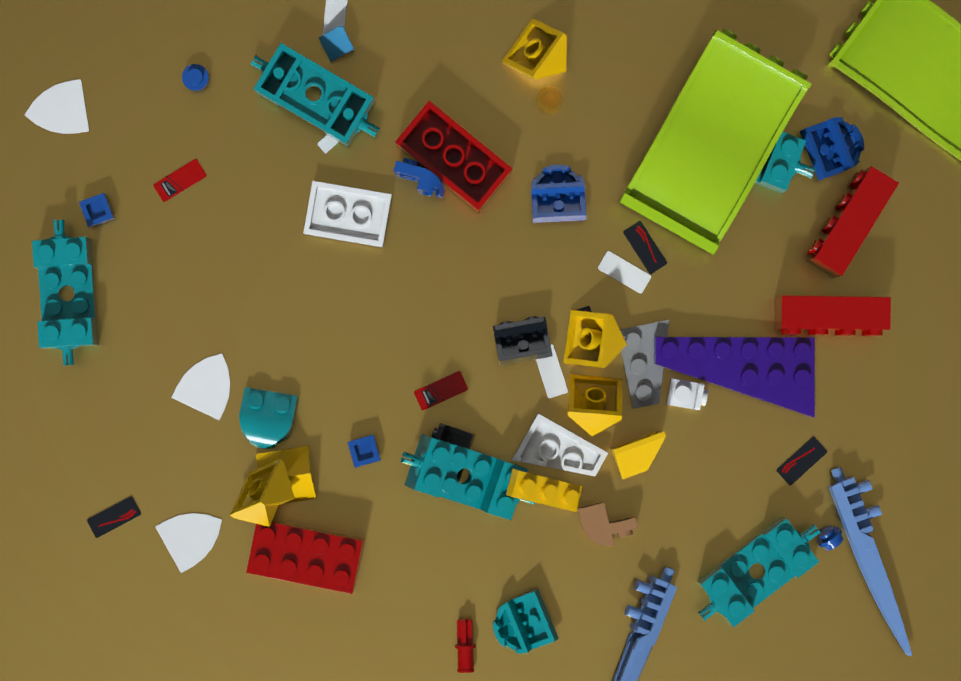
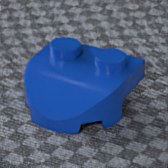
[800,117,864,181]
[394,158,445,198]
[531,164,587,223]

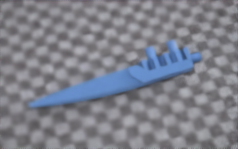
[829,467,912,656]
[613,567,677,681]

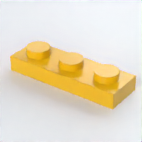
[506,469,583,512]

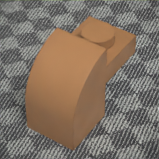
[577,502,638,546]

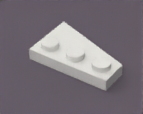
[512,414,608,476]

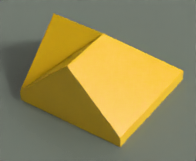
[502,18,567,80]
[563,310,627,369]
[568,374,623,436]
[610,430,666,479]
[256,446,317,504]
[230,459,295,527]

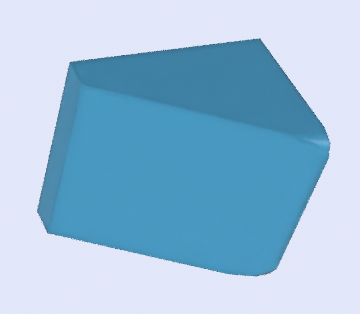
[319,25,354,62]

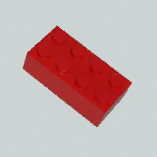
[395,101,513,213]
[807,166,899,278]
[774,295,891,336]
[246,520,365,594]

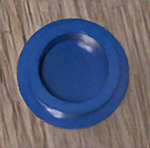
[182,64,209,91]
[817,526,843,551]

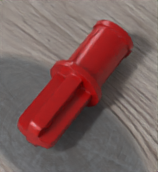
[455,618,476,673]

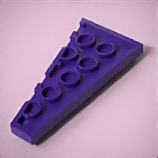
[654,337,815,418]

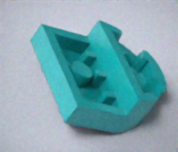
[239,387,298,449]
[493,589,559,654]

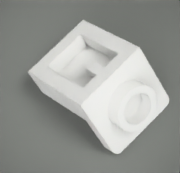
[666,378,708,410]

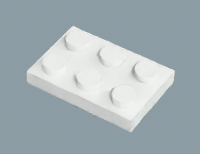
[303,181,392,248]

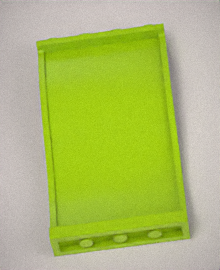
[828,0,961,161]
[618,28,812,255]

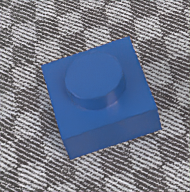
[79,193,115,228]
[348,435,381,468]

